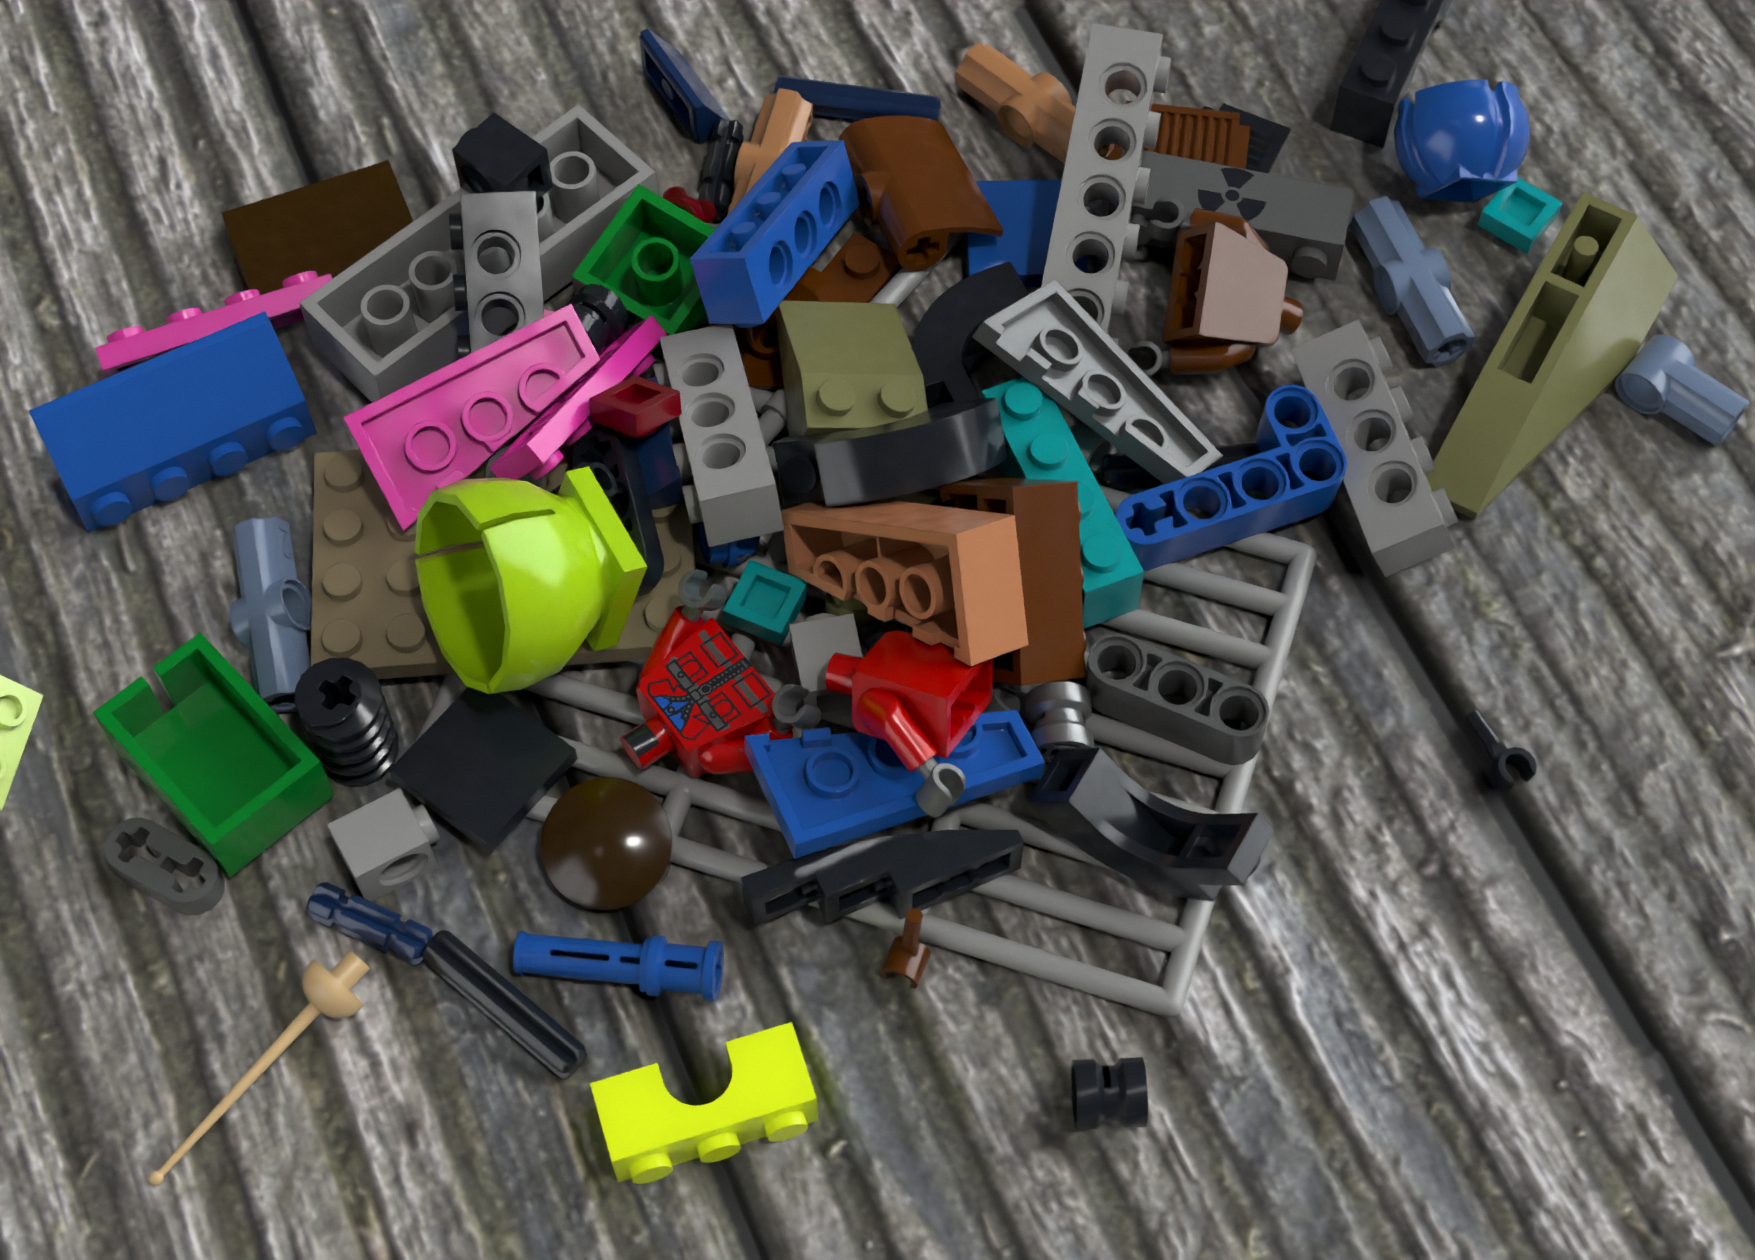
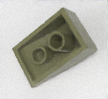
[775,301,928,437]

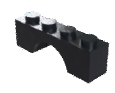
[1330,0,1453,149]

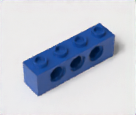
[690,140,860,328]

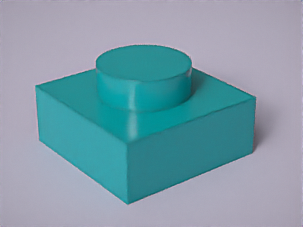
[1478,177,1563,254]
[723,560,809,646]

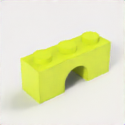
[590,1022,818,1184]

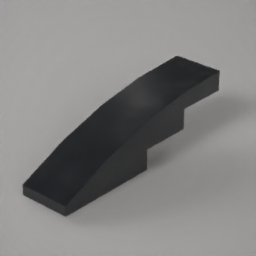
[741,830,1024,926]

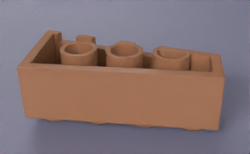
[781,499,1029,666]

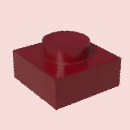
[589,376,682,438]

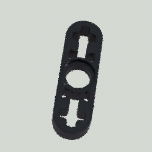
[572,426,664,597]

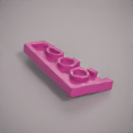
[343,304,601,533]

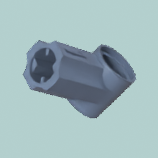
[1615,334,1750,447]

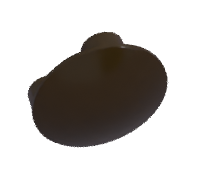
[540,777,672,910]

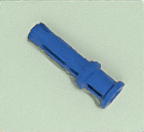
[513,931,724,1002]

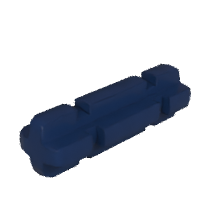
[306,882,433,965]

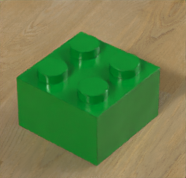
[571,184,715,357]

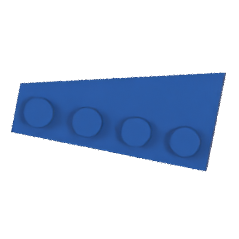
[744,710,1045,859]

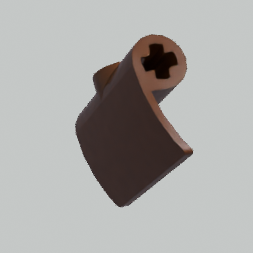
[839,116,1003,271]

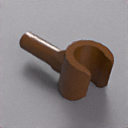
[880,908,931,989]

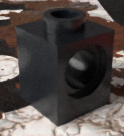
[452,112,553,202]

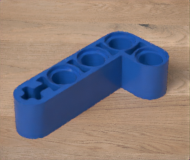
[1115,384,1347,571]

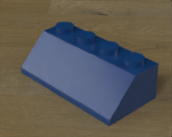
[29,311,317,533]

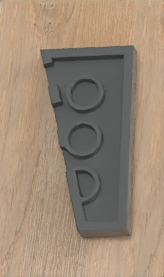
[972,279,1223,484]

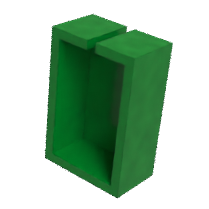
[93,632,335,878]

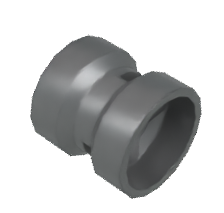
[1026,682,1094,768]

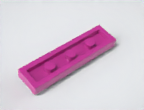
[95,271,332,377]
[489,315,667,481]

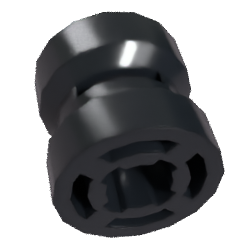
[560,284,629,356]
[1071,1057,1148,1130]

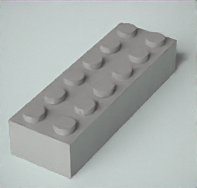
[299,104,658,403]

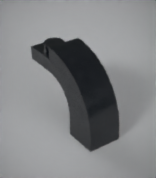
[912,261,1029,410]
[772,397,1008,507]
[1027,748,1274,901]

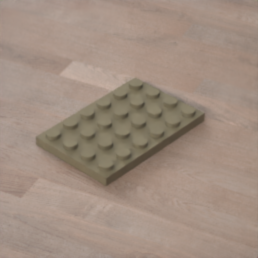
[310,438,695,679]

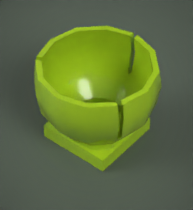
[414,466,648,694]

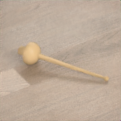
[149,950,370,1186]

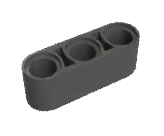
[1084,633,1270,765]

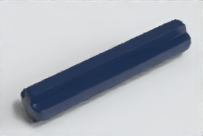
[773,76,941,121]

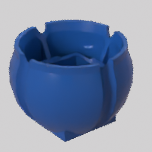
[1393,79,1530,203]

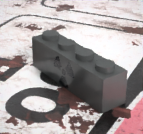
[1108,148,1355,281]

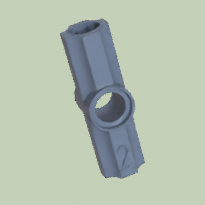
[1350,196,1475,367]
[230,517,312,713]

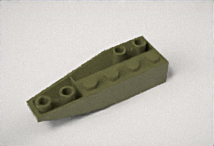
[1426,192,1678,520]

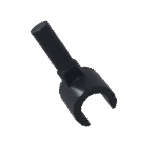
[1466,710,1537,791]

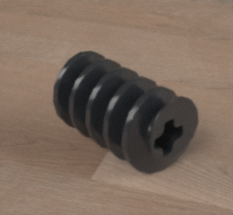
[295,657,399,787]

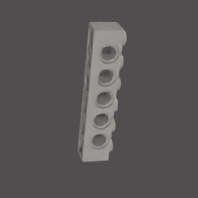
[1041,23,1172,344]

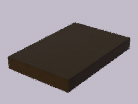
[221,160,413,295]

